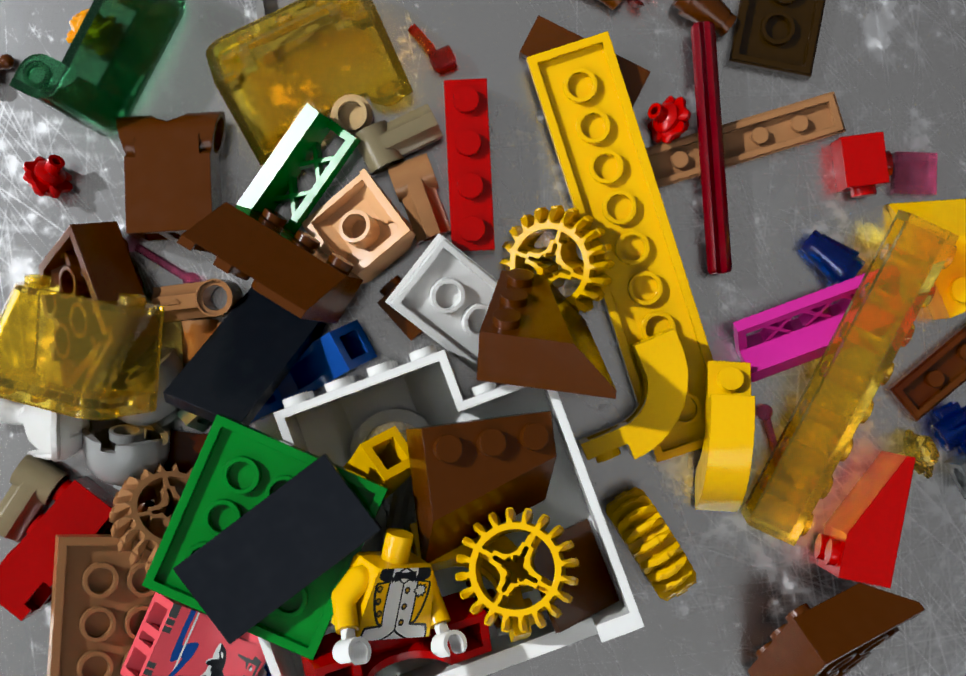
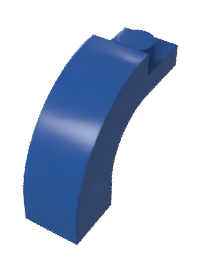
[249,319,378,425]

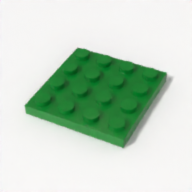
[142,414,389,661]

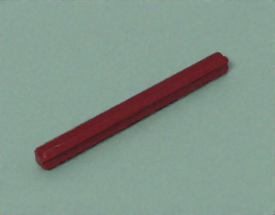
[691,21,732,274]

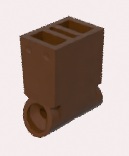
[116,111,226,242]

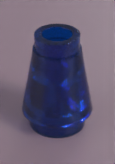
[800,230,866,285]

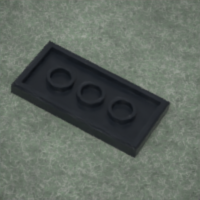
[163,287,327,425]
[173,453,382,644]

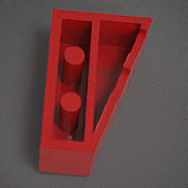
[0,476,114,621]

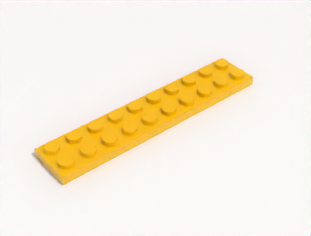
[526,31,714,463]

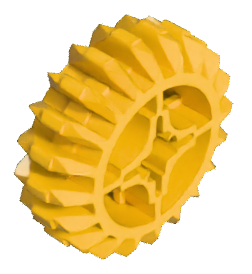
[500,205,615,313]
[606,487,696,601]
[455,507,579,633]

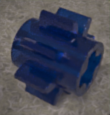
[930,402,966,455]

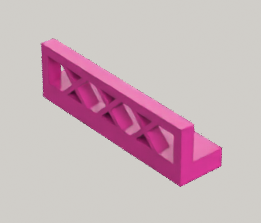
[733,263,911,382]

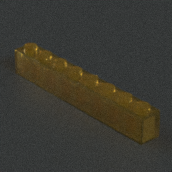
[741,210,959,546]

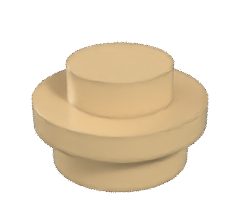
[331,94,373,135]

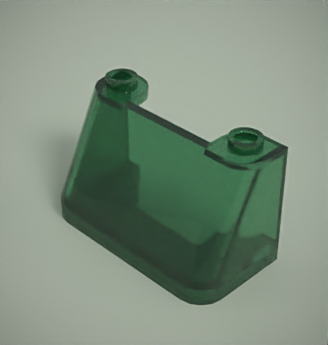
[9,0,186,136]

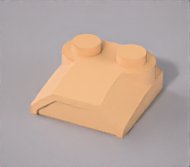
[302,168,416,284]

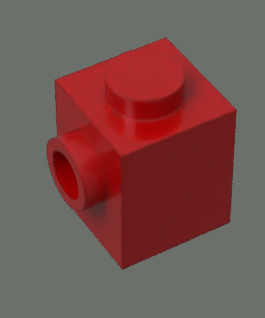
[830,132,893,198]

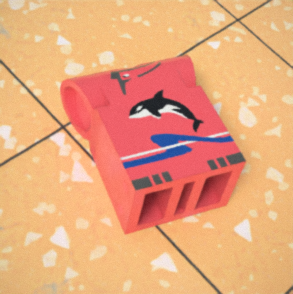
[120,592,266,676]

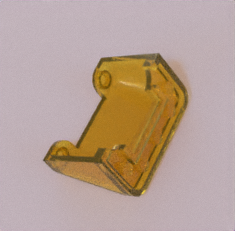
[206,0,413,165]
[0,274,164,420]

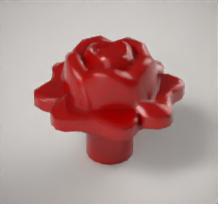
[647,96,691,144]
[23,155,73,198]

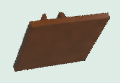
[534,519,620,633]

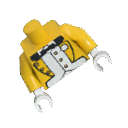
[331,528,467,666]

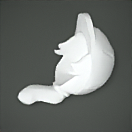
[0,388,90,462]

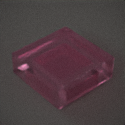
[890,152,937,196]

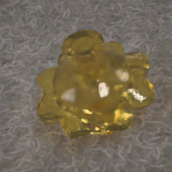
[897,429,940,479]

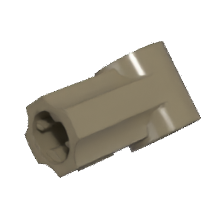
[354,104,443,175]
[0,454,69,542]

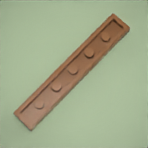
[646,91,846,189]

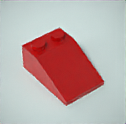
[814,451,916,588]

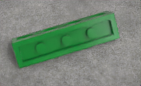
[236,103,360,234]

